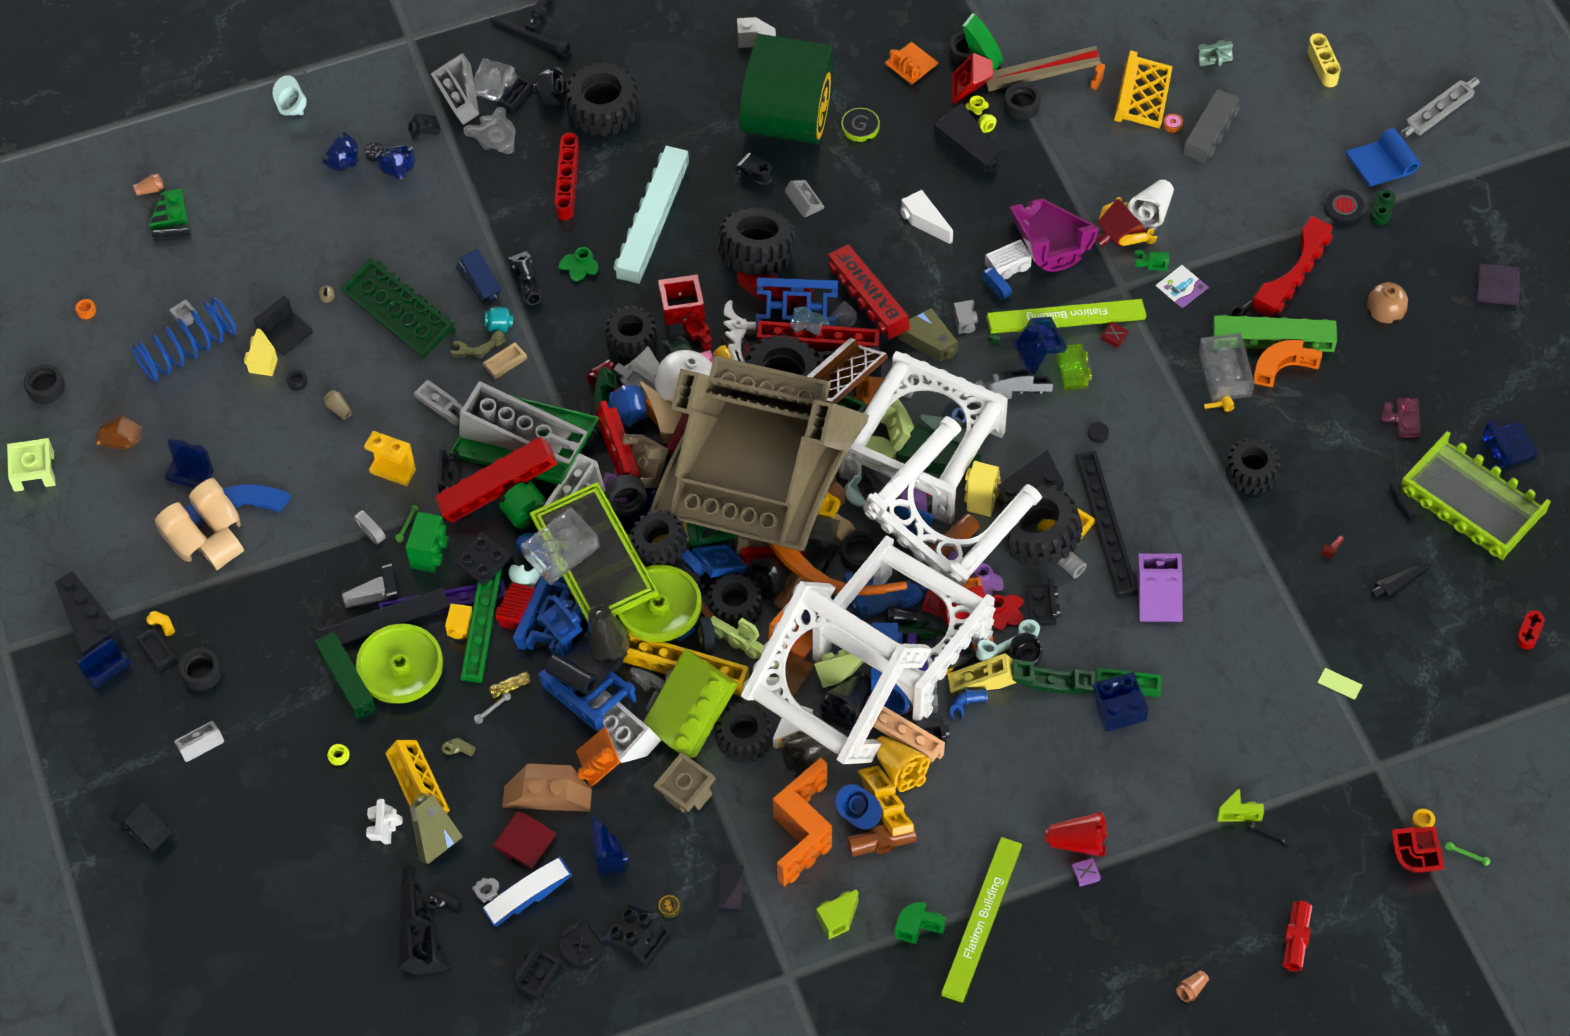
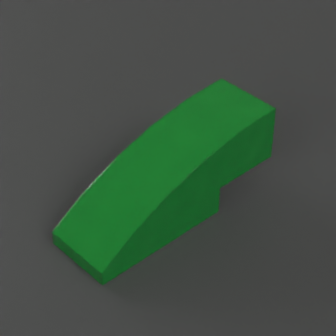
[962,13,1004,71]

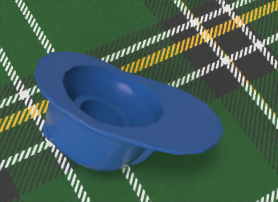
[835,784,882,829]

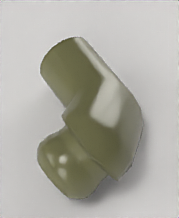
[442,738,476,756]

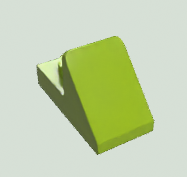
[1217,789,1264,822]

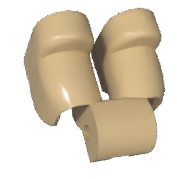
[155,478,244,571]

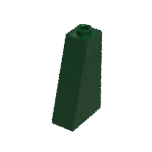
[896,423,982,480]
[315,631,376,719]

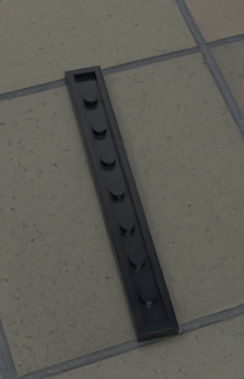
[1075,450,1138,598]

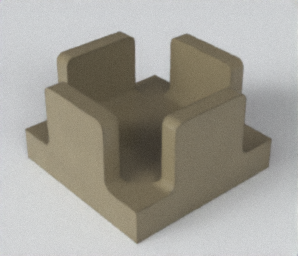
[653,752,716,813]

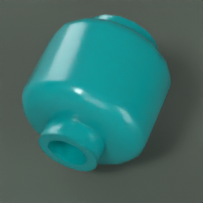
[484,306,513,333]

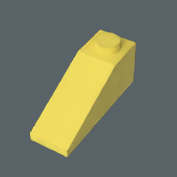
[948,653,1016,694]

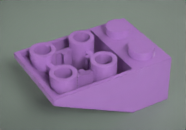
[1136,554,1183,622]

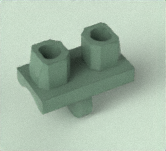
[1198,40,1233,67]

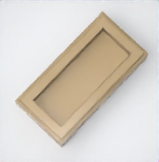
[482,342,527,380]

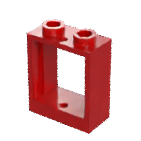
[658,274,706,326]

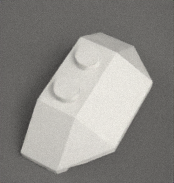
[543,453,606,527]

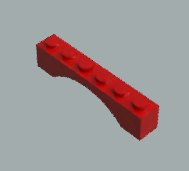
[1252,216,1333,318]

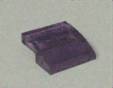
[1477,264,1520,305]

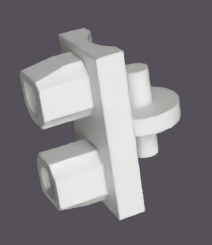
[366,799,403,845]

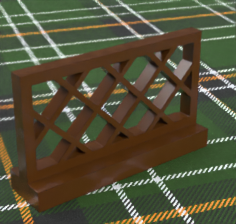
[807,338,888,404]

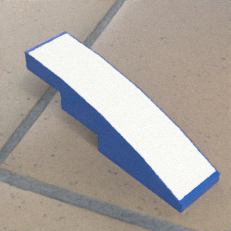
[482,857,573,927]

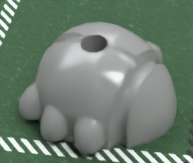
[472,878,499,903]

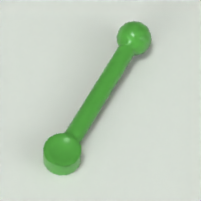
[395,505,418,543]
[1445,842,1490,866]

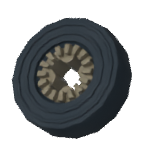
[695,616,715,655]

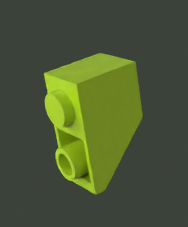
[816,889,858,939]

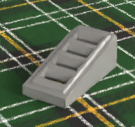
[342,577,387,608]

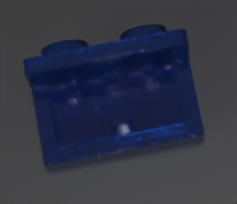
[76,637,131,688]

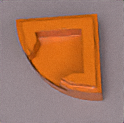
[1090,63,1105,91]

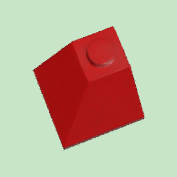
[952,53,994,104]

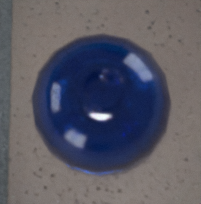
[322,132,359,171]
[376,145,416,179]

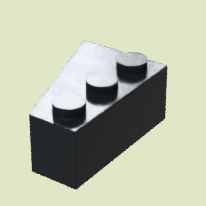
[997,450,1064,509]

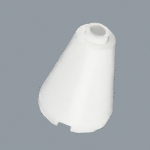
[1127,180,1174,230]

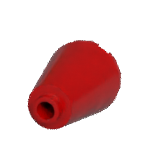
[1045,812,1107,857]

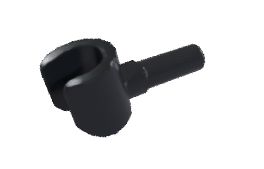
[1231,300,1253,317]

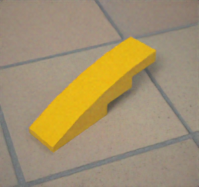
[858,765,914,836]

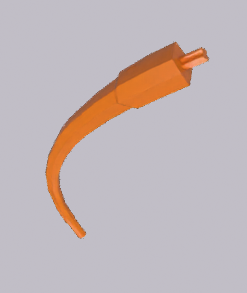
[768,543,907,596]

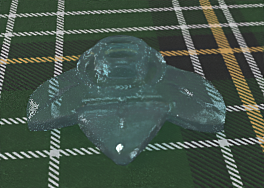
[791,307,830,335]

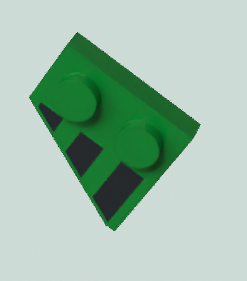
[149,188,188,231]

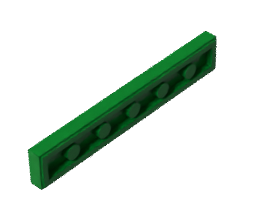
[461,567,503,683]

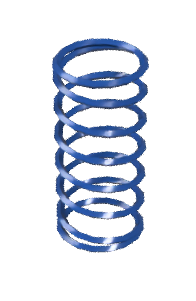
[132,297,237,383]

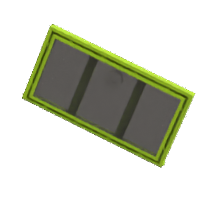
[530,482,659,627]

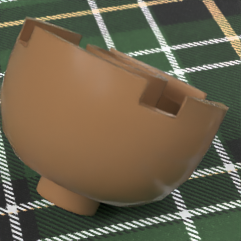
[1367,282,1408,323]

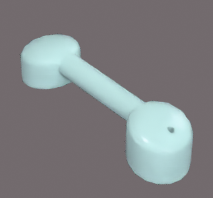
[976,619,1040,662]

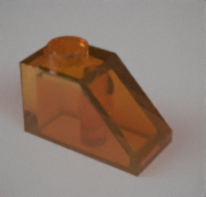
[95,415,143,450]

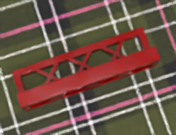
[595,401,641,479]

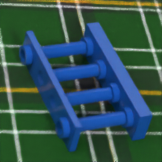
[538,642,637,732]

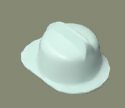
[272,75,307,116]

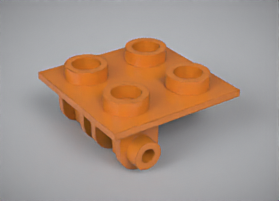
[885,42,938,85]
[576,727,621,787]

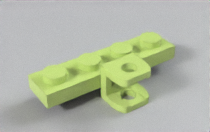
[711,616,779,669]

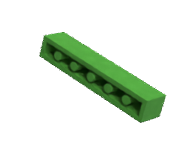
[1212,315,1337,352]

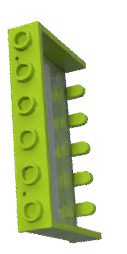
[1400,431,1551,560]

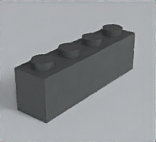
[1183,89,1240,164]

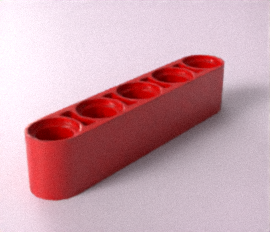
[555,133,579,221]

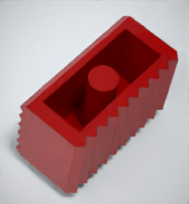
[495,582,536,630]

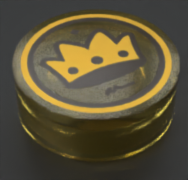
[658,895,681,918]

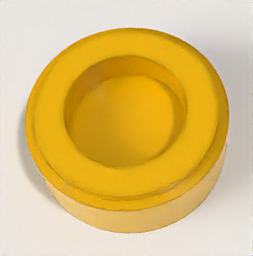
[1412,809,1435,829]

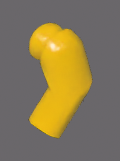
[146,611,175,636]

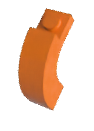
[1253,340,1323,387]

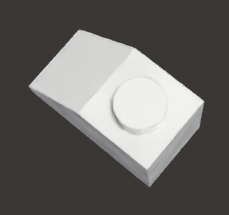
[737,17,776,48]

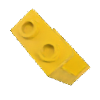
[364,431,416,486]

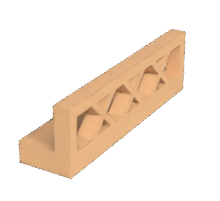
[860,706,945,763]

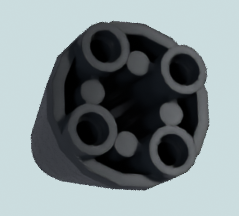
[819,672,871,730]

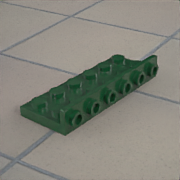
[340,258,457,359]

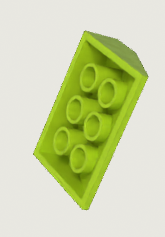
[643,649,739,758]

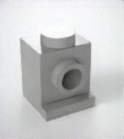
[953,300,978,334]

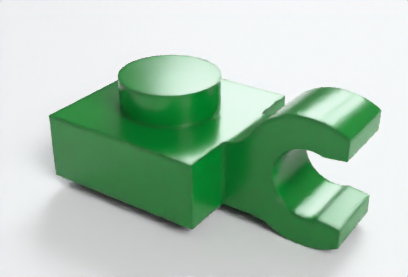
[1134,250,1169,271]

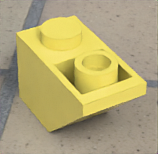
[244,329,278,376]

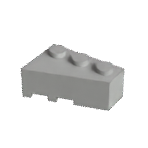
[431,53,479,125]

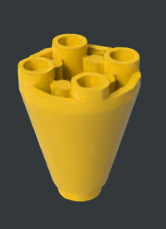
[876,736,930,792]

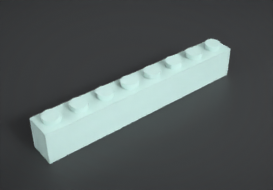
[614,146,689,284]

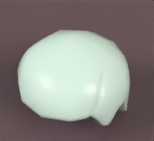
[844,475,866,507]
[508,565,543,587]

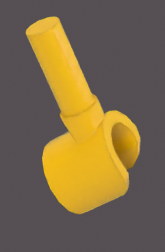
[1204,396,1234,412]

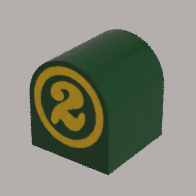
[739,33,833,145]

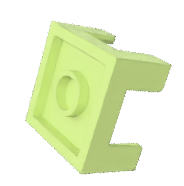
[7,438,56,492]

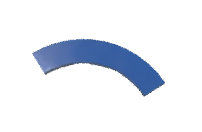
[185,485,291,526]

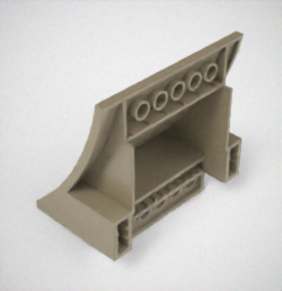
[650,356,869,551]

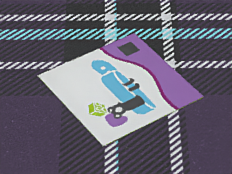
[1155,265,1209,308]

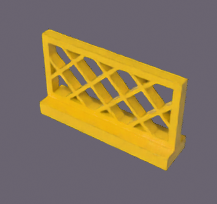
[1114,50,1173,129]

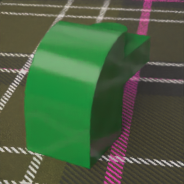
[895,902,946,944]

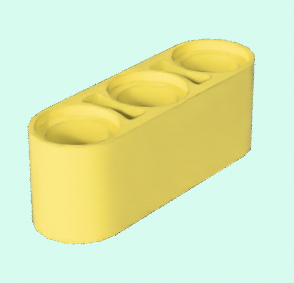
[1307,33,1341,87]

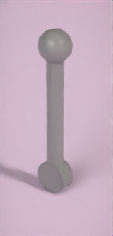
[474,692,511,724]

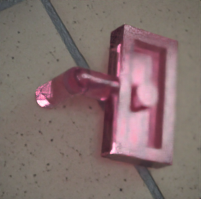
[1382,398,1421,438]

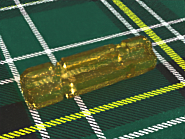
[489,672,530,697]

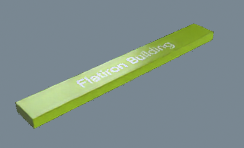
[986,299,1146,334]
[941,837,1022,1003]

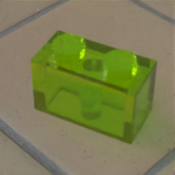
[1057,343,1092,391]

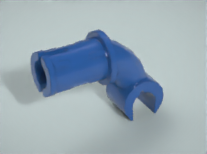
[948,688,988,721]

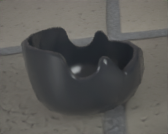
[1010,632,1043,666]

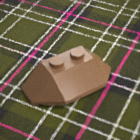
[502,764,592,812]

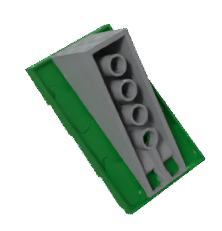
[449,381,599,484]

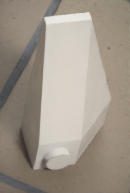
[589,690,661,763]

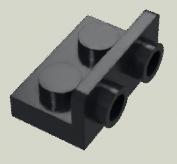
[1026,578,1060,626]

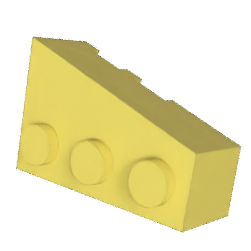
[964,461,1002,517]

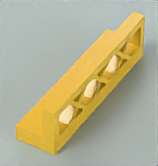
[385,740,450,813]

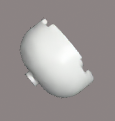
[655,350,712,402]

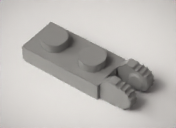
[414,380,463,426]

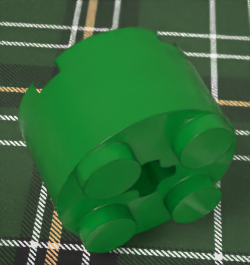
[499,481,547,531]

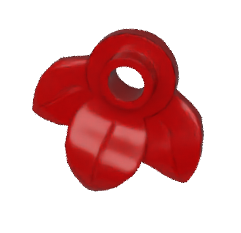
[992,595,1024,631]

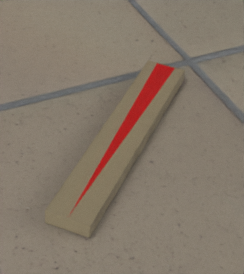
[986,46,1101,92]

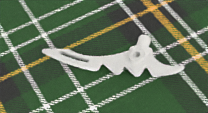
[723,300,756,362]

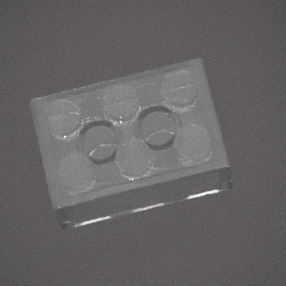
[1199,333,1254,402]
[521,507,600,585]

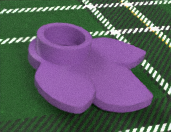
[969,563,1004,596]

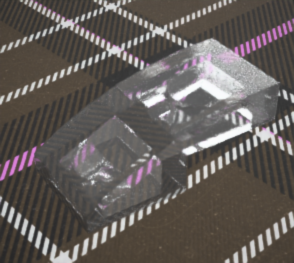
[629,668,666,692]

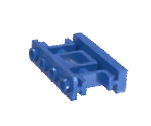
[756,278,838,327]
[513,568,596,657]

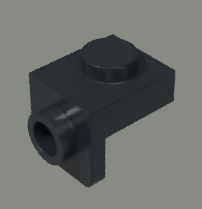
[408,114,441,141]

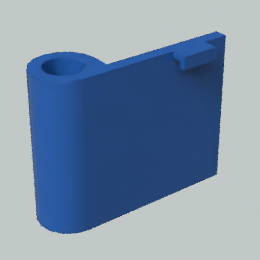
[1345,128,1421,187]

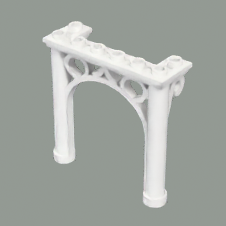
[863,416,1042,587]

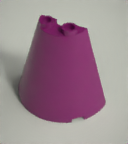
[1010,198,1099,272]

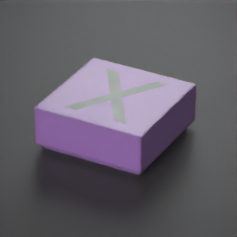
[1071,858,1101,887]

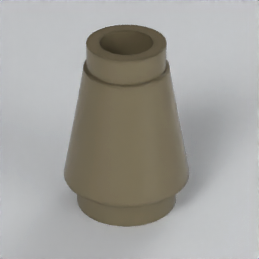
[323,390,352,420]

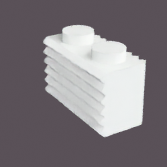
[985,239,1032,280]

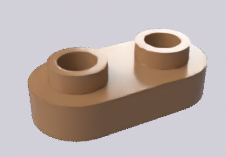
[774,572,804,610]

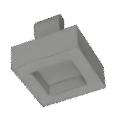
[169,300,197,327]

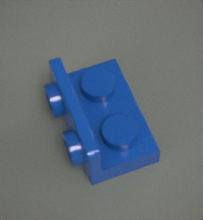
[539,595,583,646]

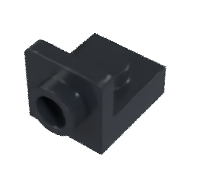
[917,717,950,746]

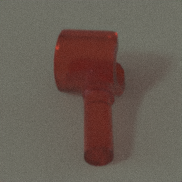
[1321,535,1344,558]

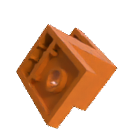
[773,757,832,887]

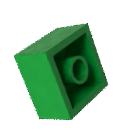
[406,512,449,573]

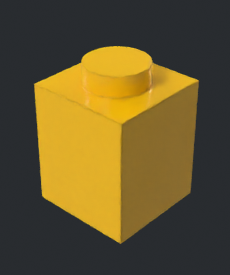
[445,604,472,639]

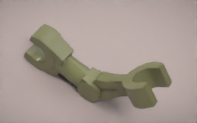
[450,330,506,358]

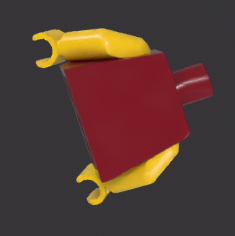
[1095,197,1158,248]

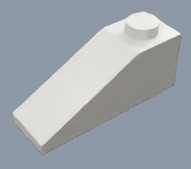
[900,190,953,244]

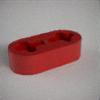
[1516,611,1545,649]

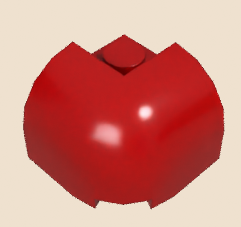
[1391,826,1444,873]

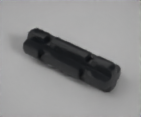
[152,228,191,242]

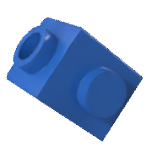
[894,581,929,609]

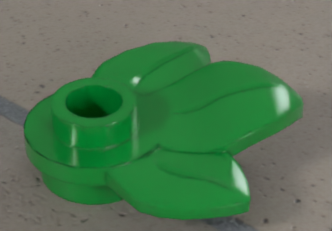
[559,247,598,282]

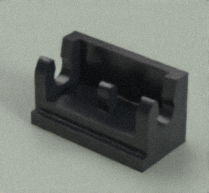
[437,449,462,494]

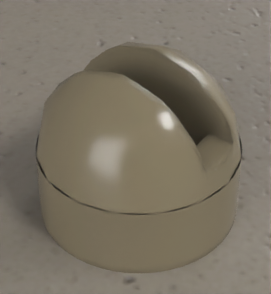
[318,285,335,303]

